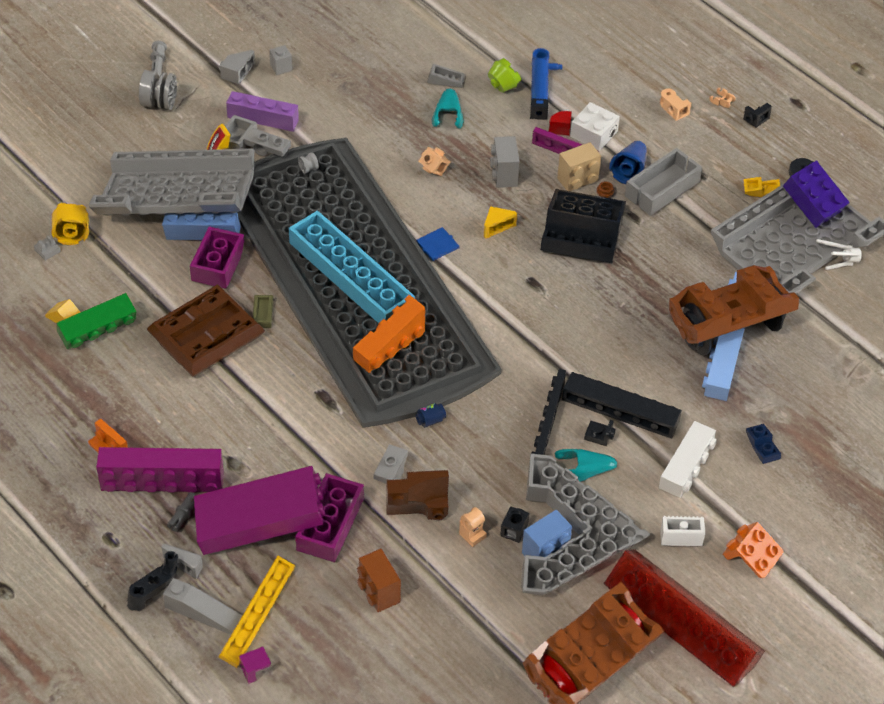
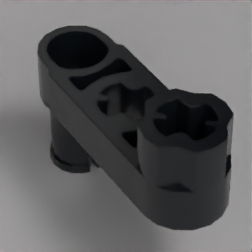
[127,551,178,611]

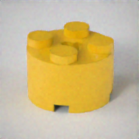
[51,203,89,245]

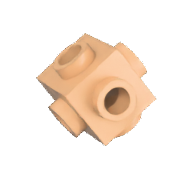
[419,147,451,176]

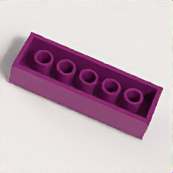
[96,447,224,493]

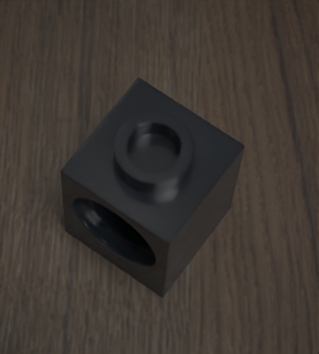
[500,506,529,543]

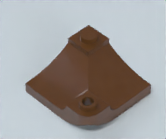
[386,470,449,520]

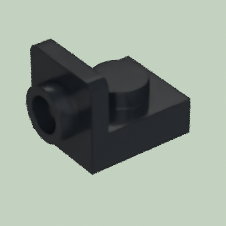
[743,103,772,128]
[584,420,616,446]

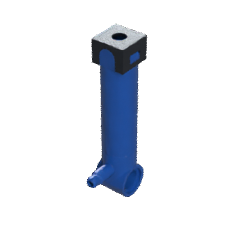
[530,48,562,120]

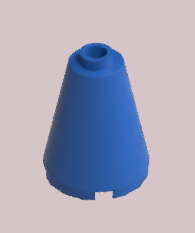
[609,141,647,184]

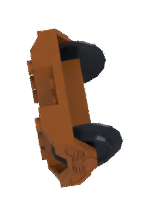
[669,265,799,356]

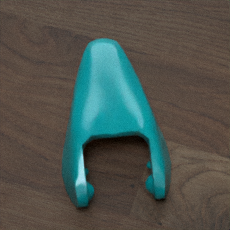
[432,88,464,128]
[555,449,617,482]

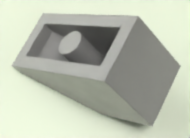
[219,50,255,84]

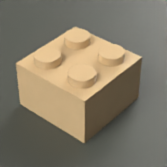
[557,142,601,191]

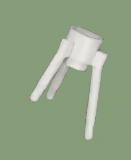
[816,239,861,270]

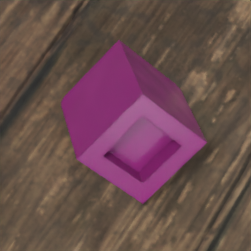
[239,647,271,684]

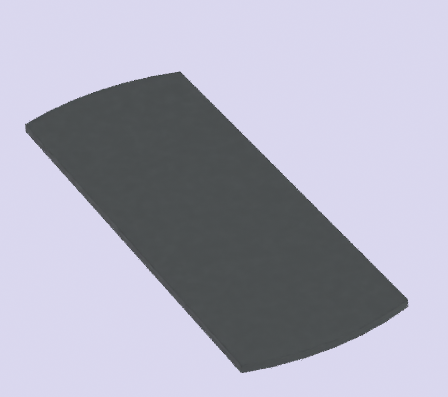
[237,137,502,428]

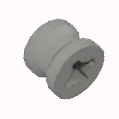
[298,152,319,174]

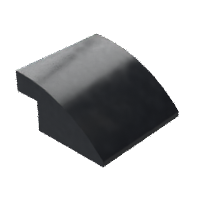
[540,189,626,263]

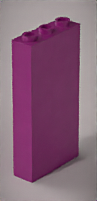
[194,466,326,555]

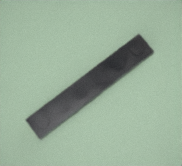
[529,369,566,462]

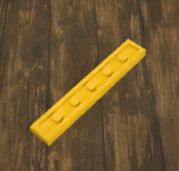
[219,555,296,668]

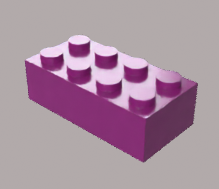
[295,473,364,563]

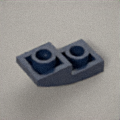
[746,424,781,464]

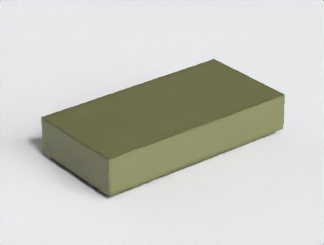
[253,295,273,328]

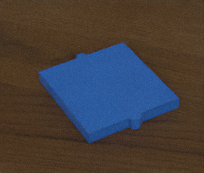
[416,227,459,261]

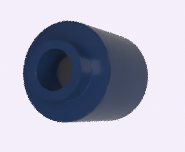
[416,403,446,428]

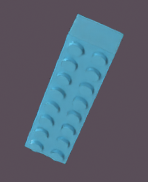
[289,210,415,323]

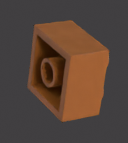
[357,548,401,612]

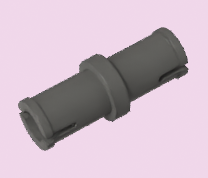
[167,492,195,532]

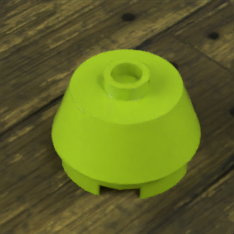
[488,58,521,92]

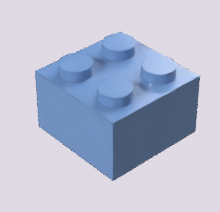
[522,510,572,557]

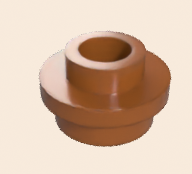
[597,181,615,198]

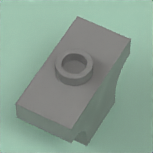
[374,444,408,484]

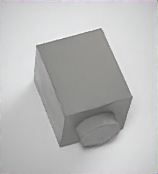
[269,45,292,75]

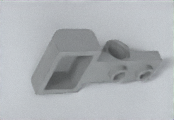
[225,115,291,157]

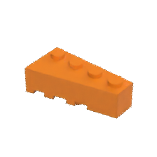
[353,295,425,373]

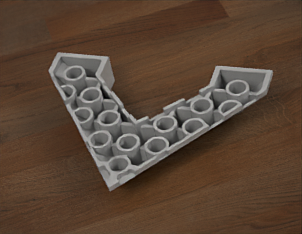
[521,454,650,595]

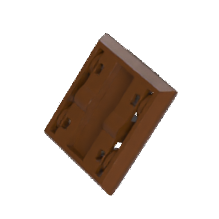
[147,284,265,377]

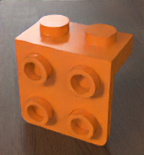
[723,522,783,578]

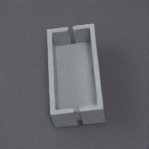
[625,148,702,216]

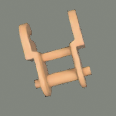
[709,88,736,108]

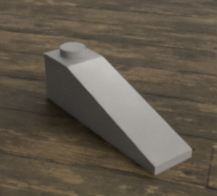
[163,578,242,635]

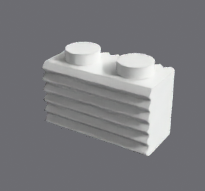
[660,516,705,546]

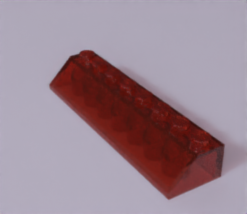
[604,549,765,687]

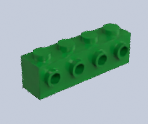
[57,293,137,349]

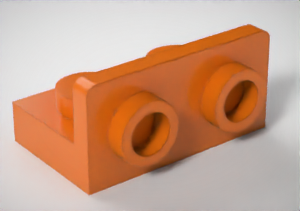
[88,418,128,452]

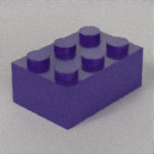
[783,160,850,228]

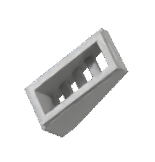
[427,64,465,87]
[162,544,203,579]

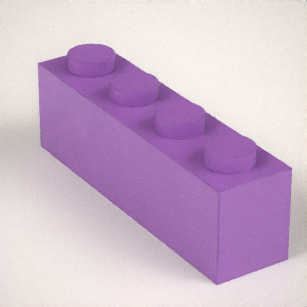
[226,91,299,132]

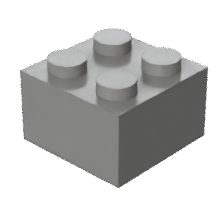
[490,136,519,188]

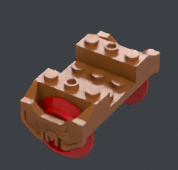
[522,582,664,704]

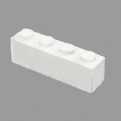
[659,421,717,498]

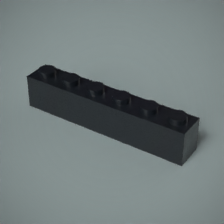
[562,372,682,439]

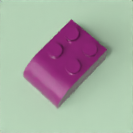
[190,226,244,289]

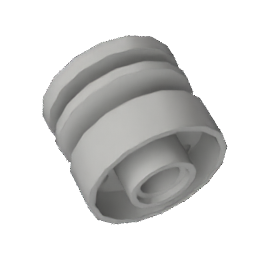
[139,70,177,110]

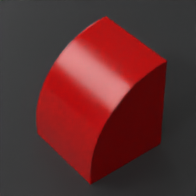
[549,111,572,136]

